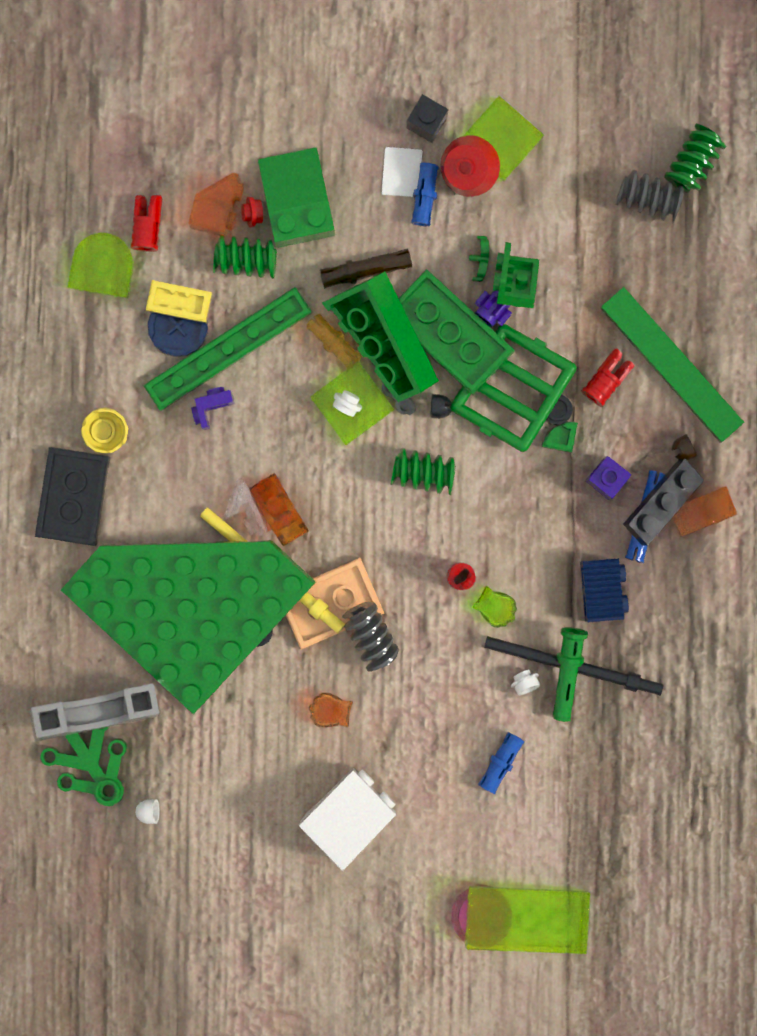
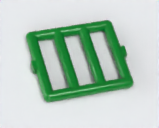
[450,324,577,452]

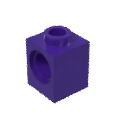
[585,456,631,500]

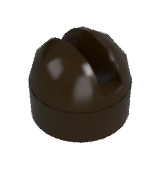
[672,434,697,460]

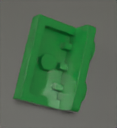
[493,242,540,309]

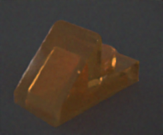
[673,486,737,537]

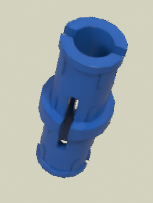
[411,163,439,227]
[478,732,525,794]

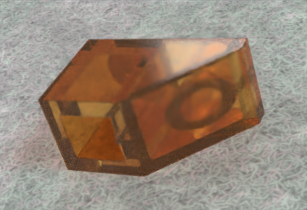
[188,172,244,238]
[249,473,309,546]

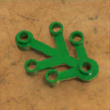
[40,702,127,806]

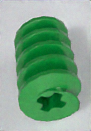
[664,123,726,192]
[213,235,277,279]
[391,448,456,495]

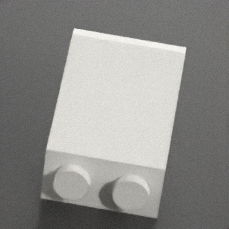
[299,768,396,871]

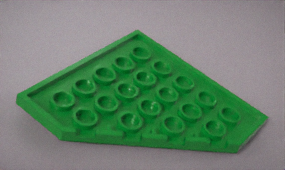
[61,540,316,715]

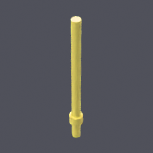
[200,507,345,634]

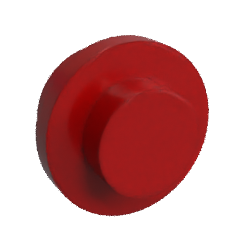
[241,197,263,227]

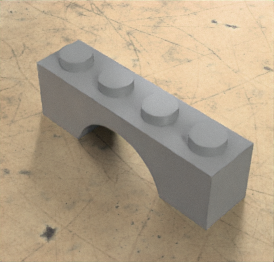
[29,683,160,742]

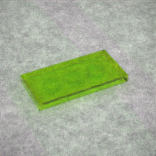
[465,886,590,954]

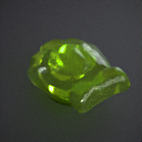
[472,586,517,628]

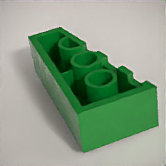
[322,272,439,402]

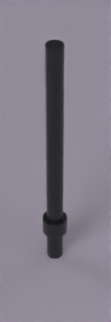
[484,636,664,696]

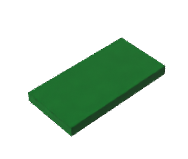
[399,269,515,395]

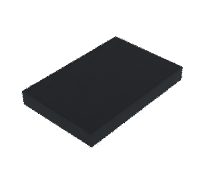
[35,447,110,546]

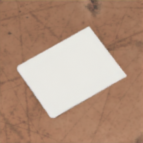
[382,147,422,197]

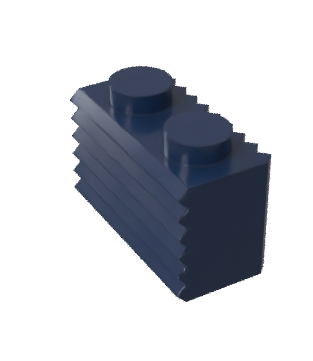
[580,558,629,622]

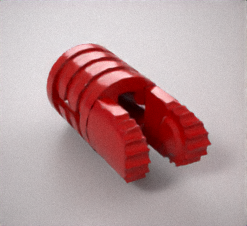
[131,195,162,252]
[581,348,635,407]
[447,563,476,590]

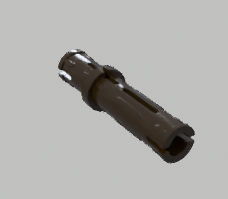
[320,248,412,289]

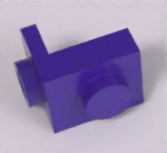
[191,387,235,430]

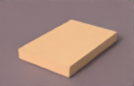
[286,558,384,649]

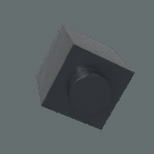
[406,94,449,143]

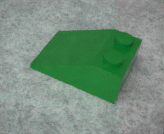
[258,147,335,248]

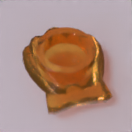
[309,693,353,728]

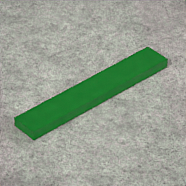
[143,287,312,411]
[600,287,745,443]

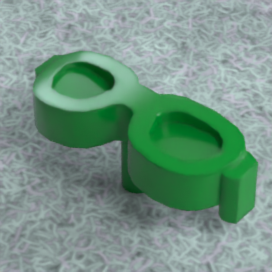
[469,236,489,282]

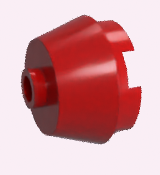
[440,135,500,197]

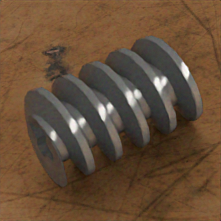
[615,170,684,224]
[342,602,399,672]

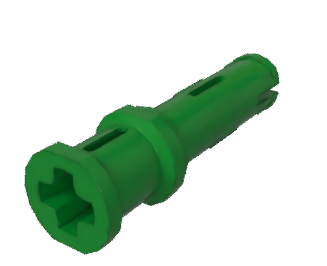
[552,627,588,722]

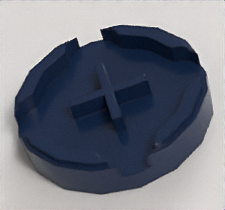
[147,312,208,357]

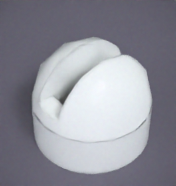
[135,799,160,824]

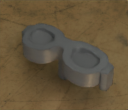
[382,382,416,415]

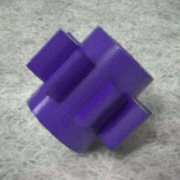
[474,291,512,327]

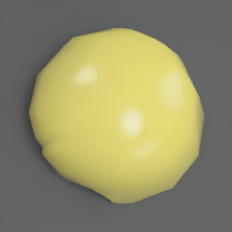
[81,407,128,453]

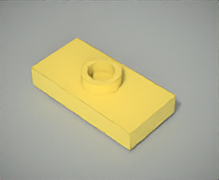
[146,280,212,323]

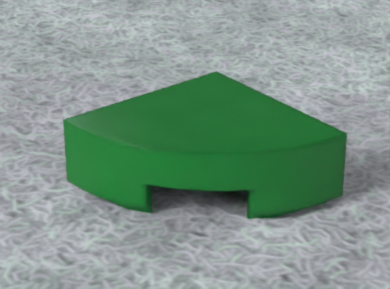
[542,422,578,453]

